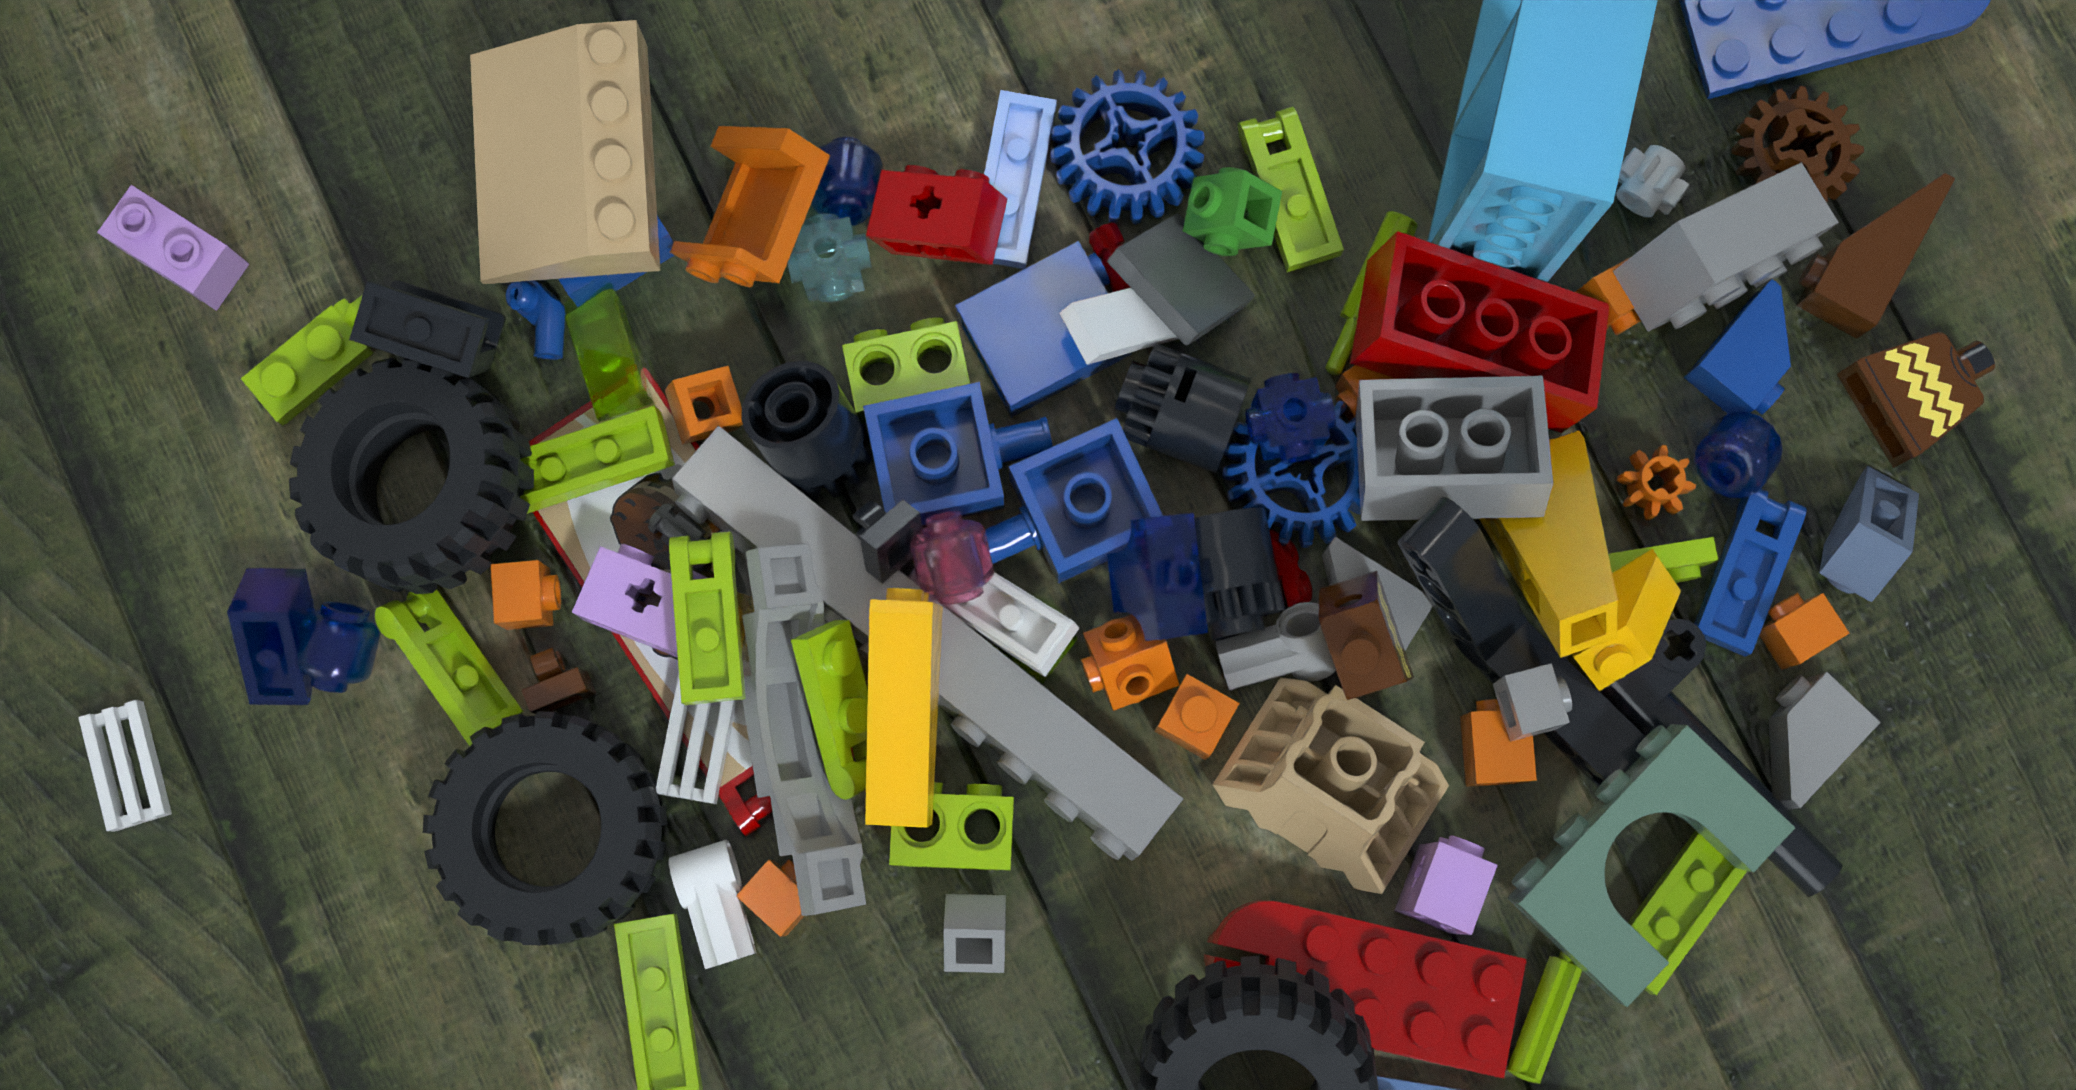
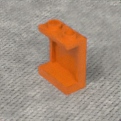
[670,126,830,287]

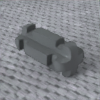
[648,503,711,568]

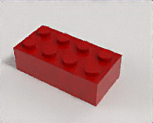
[1350,231,1609,433]

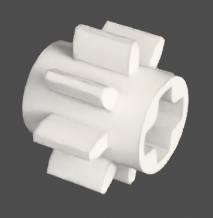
[1616,145,1690,217]

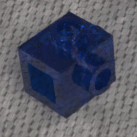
[1245,373,1336,464]

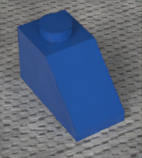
[1683,279,1791,422]

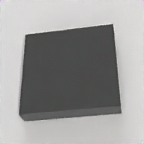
[1107,213,1255,346]

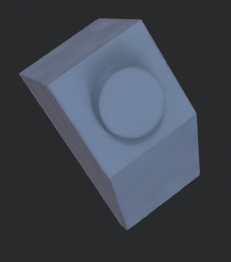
[1819,466,1919,602]

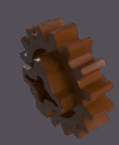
[1732,86,1864,203]

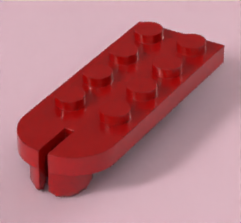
[1204,900,1527,1079]

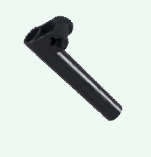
[1591,619,1843,897]

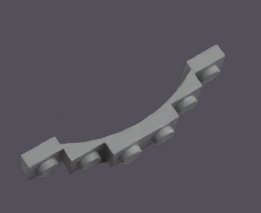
[742,543,866,916]

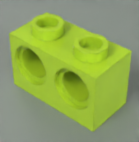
[842,317,970,424]
[889,782,1014,871]

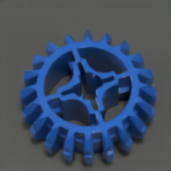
[1050,69,1205,225]
[1222,390,1361,548]

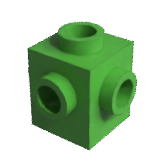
[1183,167,1282,256]

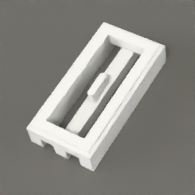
[656,675,737,804]
[78,700,172,832]

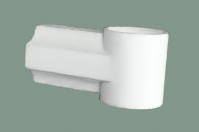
[669,839,757,969]

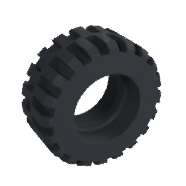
[289,358,534,594]
[422,711,667,946]
[1138,956,1378,1090]

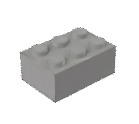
[1613,162,1839,332]
[1355,376,1553,521]

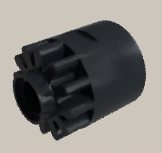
[1114,343,1251,473]
[742,361,872,501]
[1166,507,1286,641]

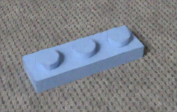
[984,90,1057,269]

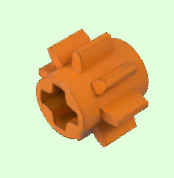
[1617,445,1696,521]

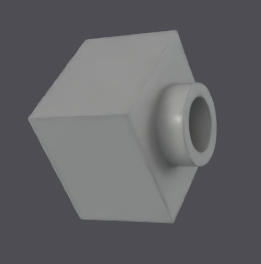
[1493,663,1572,742]
[944,894,1006,973]

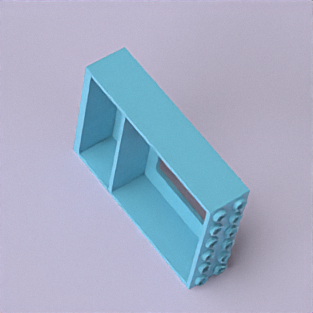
[1427,0,1658,282]

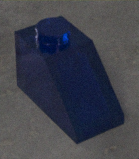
[227,568,316,705]

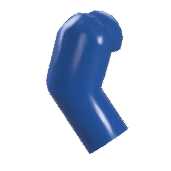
[505,280,566,360]

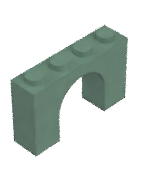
[1507,724,1795,1007]

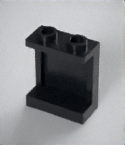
[349,280,506,378]

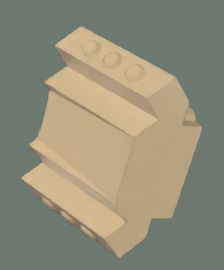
[1212,677,1449,894]

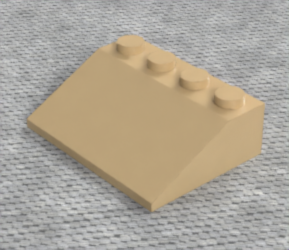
[470,20,660,284]

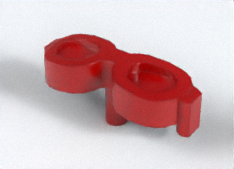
[1270,530,1312,607]

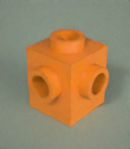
[1080,608,1180,711]

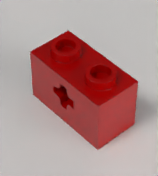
[866,165,1008,265]

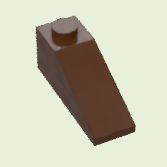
[1796,173,1955,339]

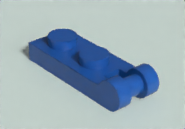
[1694,484,1807,657]

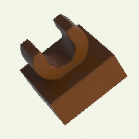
[522,648,596,714]

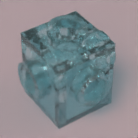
[788,214,872,302]

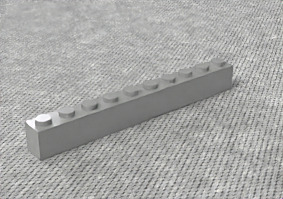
[672,425,1183,861]

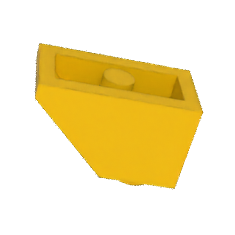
[1572,549,1681,691]

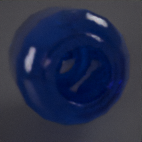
[811,137,883,227]
[1694,412,1783,498]
[294,601,381,693]

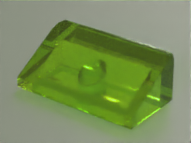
[565,288,654,422]

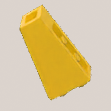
[1479,430,1618,658]
[865,588,943,828]

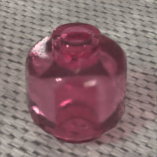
[910,511,994,604]

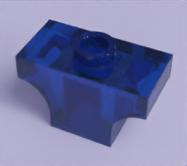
[1107,513,1208,641]

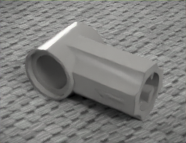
[1216,602,1336,690]

